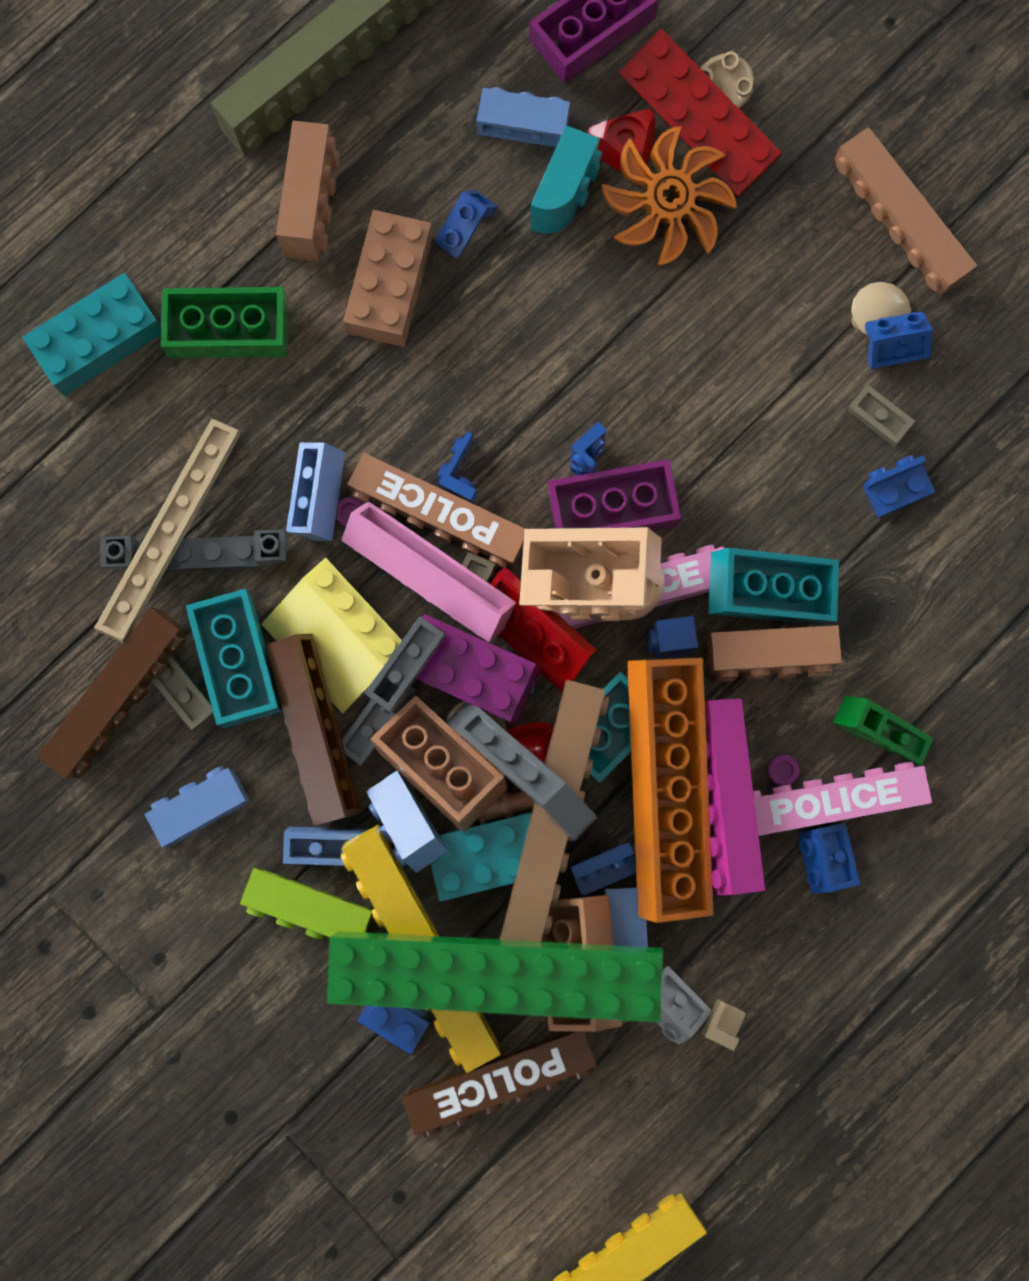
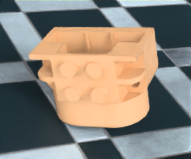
[519,528,665,621]

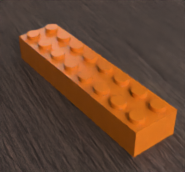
[627,658,713,923]

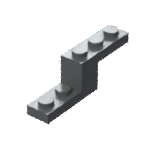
[342,616,447,766]

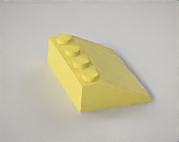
[261,558,402,714]

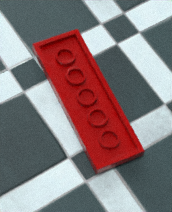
[619,28,782,198]

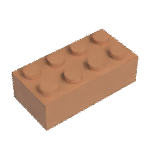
[276,121,339,262]
[343,210,433,347]
[705,625,842,682]
[370,695,508,833]
[541,895,622,1032]

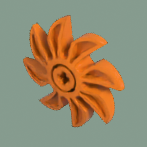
[601,126,737,266]

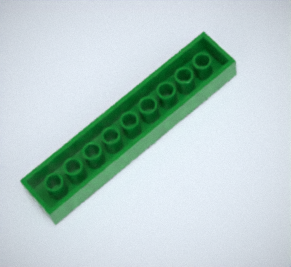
[327,931,663,1023]

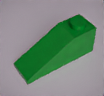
[833,695,933,766]

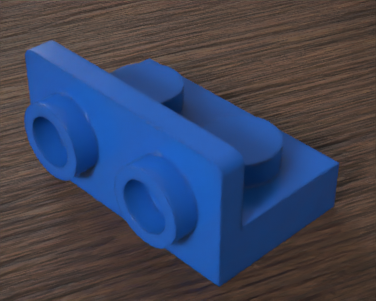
[865,312,933,369]
[569,422,607,476]
[863,455,935,518]
[798,823,860,894]
[570,842,636,895]
[357,1006,431,1055]

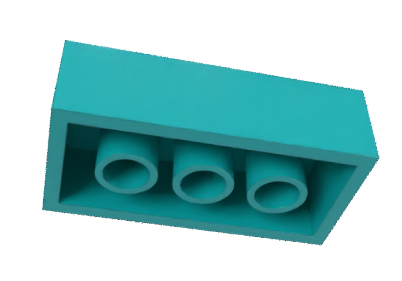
[22,272,161,396]
[709,548,839,625]
[186,589,283,728]
[431,813,532,901]

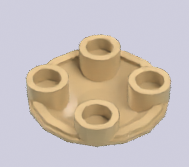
[700,52,754,108]
[851,282,911,336]

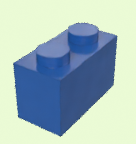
[647,616,698,660]

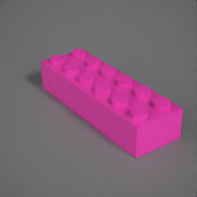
[704,698,765,895]

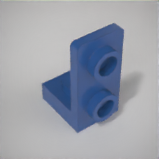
[435,190,498,258]
[437,431,477,504]

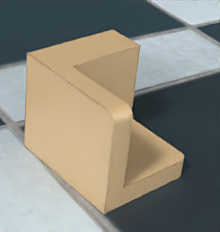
[701,999,745,1051]

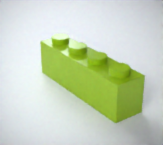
[240,868,373,940]

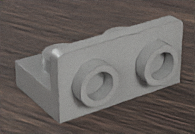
[656,966,713,1044]

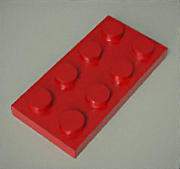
[491,567,597,693]

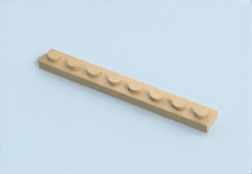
[94,419,240,643]

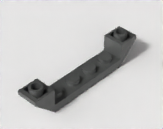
[100,529,287,572]
[445,702,597,841]

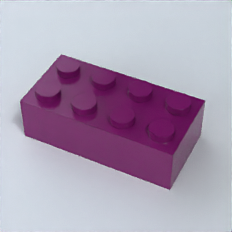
[529,0,659,84]
[547,459,681,531]
[416,614,541,724]

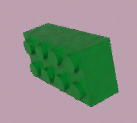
[161,287,289,358]

